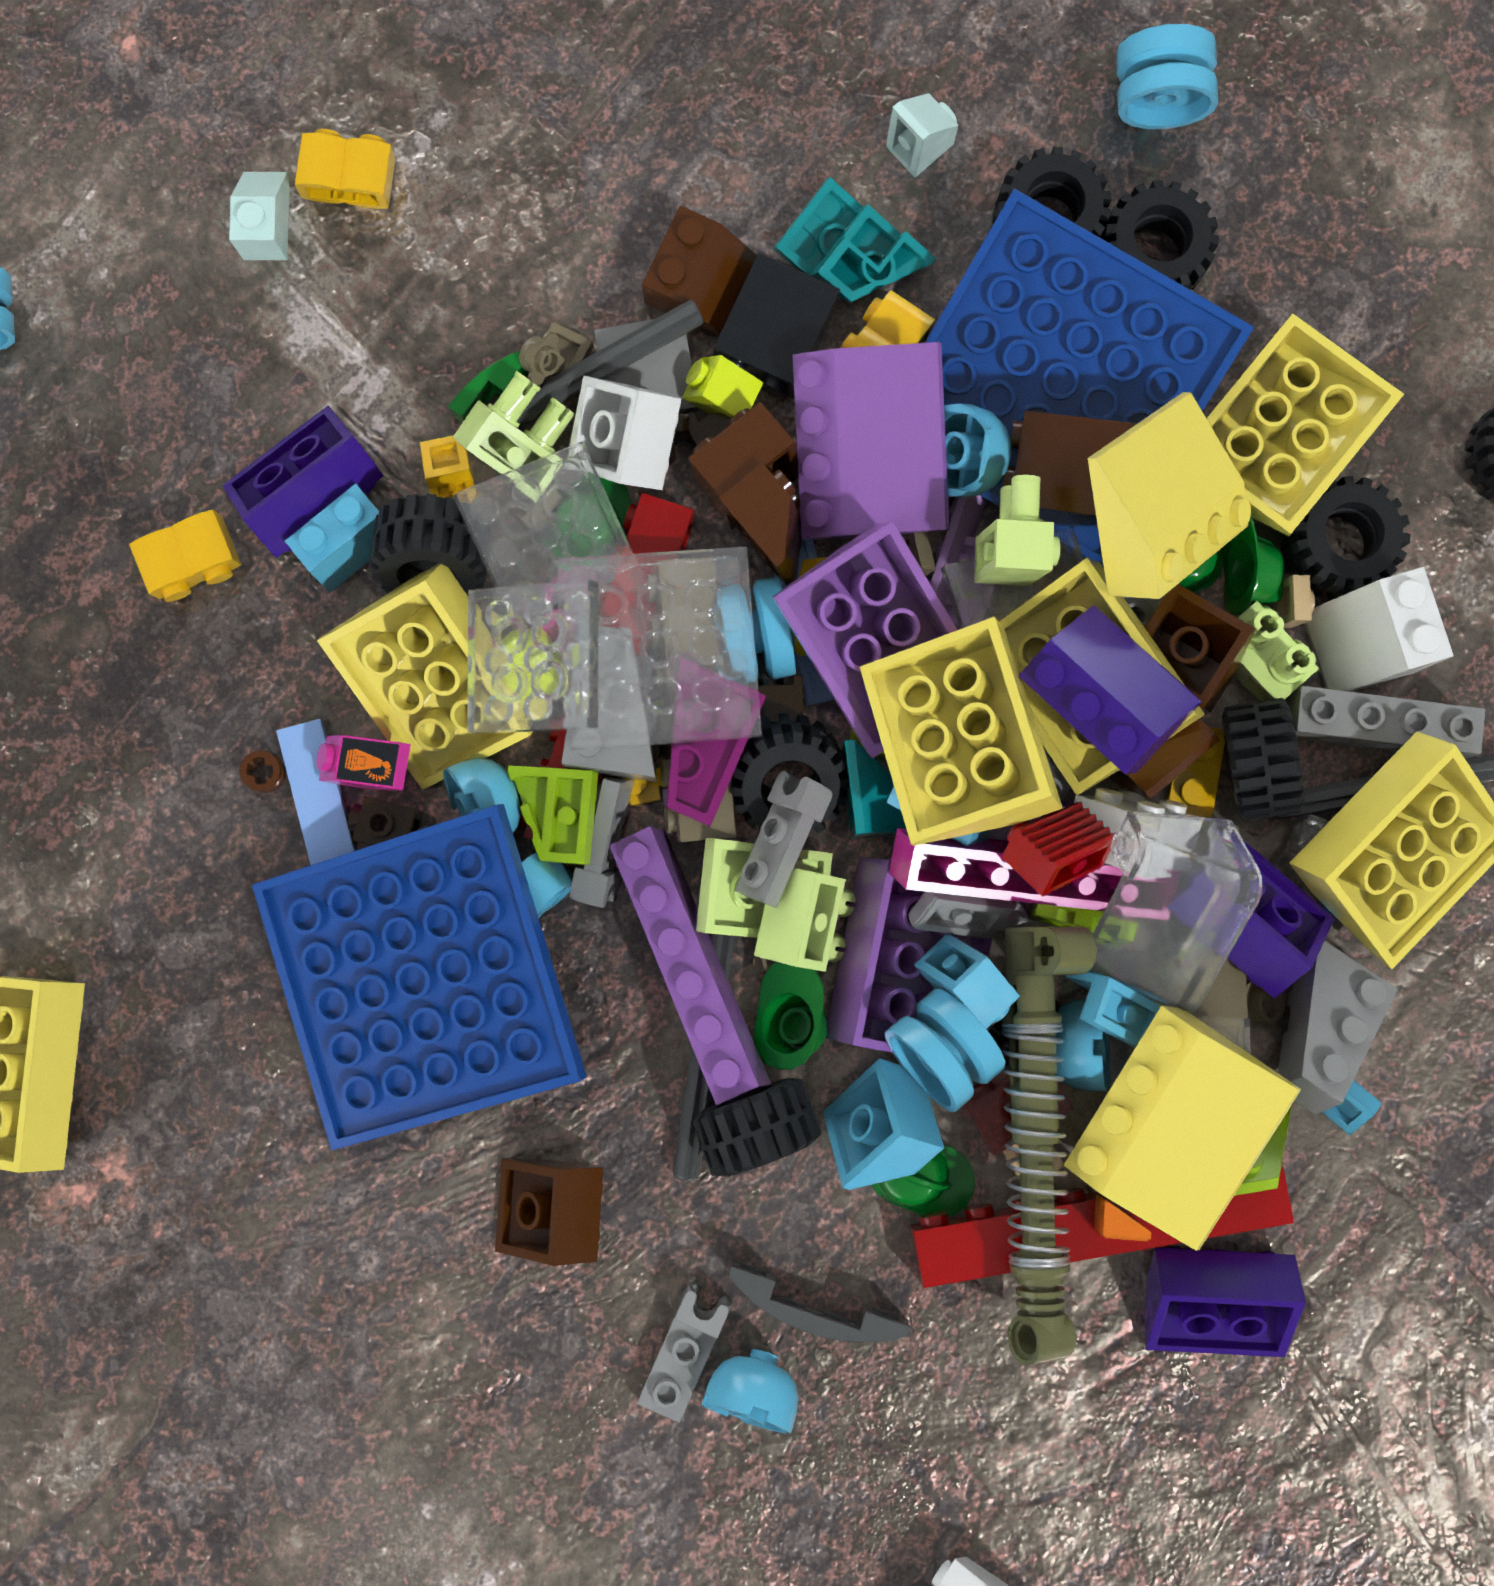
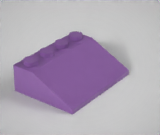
[793,342,950,541]
[772,521,957,758]
[826,857,993,1052]

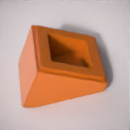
[1094,1195,1151,1242]

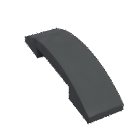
[728,1259,910,1343]

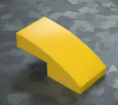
[420,435,480,513]

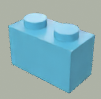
[285,483,379,593]
[915,933,1020,1029]

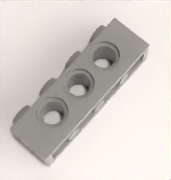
[1285,686,1485,759]

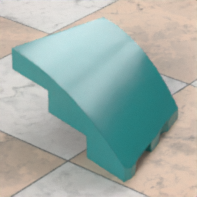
[772,177,936,303]

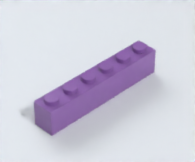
[609,826,772,1105]

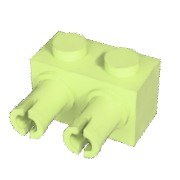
[453,371,576,499]
[974,475,1060,586]
[1234,601,1319,702]
[754,868,856,972]

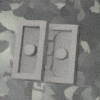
[594,318,700,413]

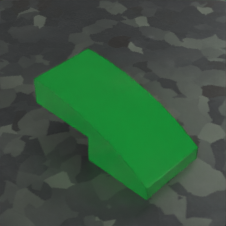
[448,351,529,424]

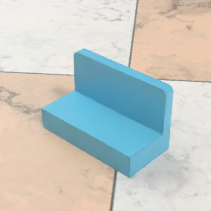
[1065,972,1161,1048]

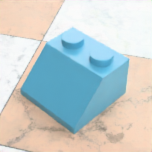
[823,1058,944,1190]

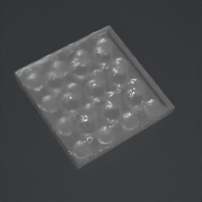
[556,546,762,751]

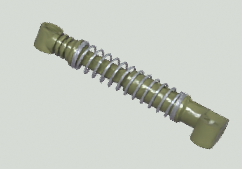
[1001,926,1097,1365]

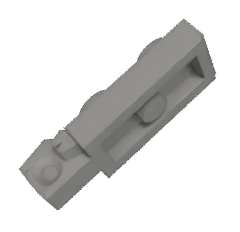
[908,891,1034,939]

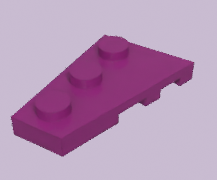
[667,659,766,827]

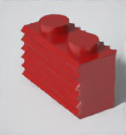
[1002,802,1117,897]

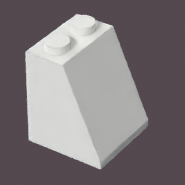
[1304,567,1454,692]

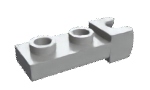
[734,771,833,908]
[569,776,634,908]
[637,1281,732,1423]

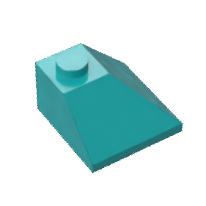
[841,739,906,840]

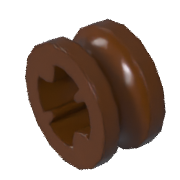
[239,750,286,793]

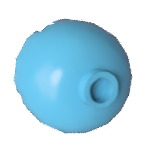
[944,403,1011,497]
[443,758,522,833]
[1056,998,1111,1092]
[701,1349,799,1434]

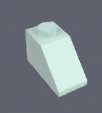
[886,93,959,178]
[229,172,290,260]

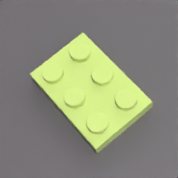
[696,838,833,938]

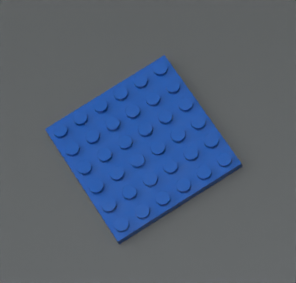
[925,188,1254,567]
[252,804,587,1150]

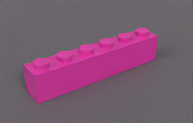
[889,828,1177,918]

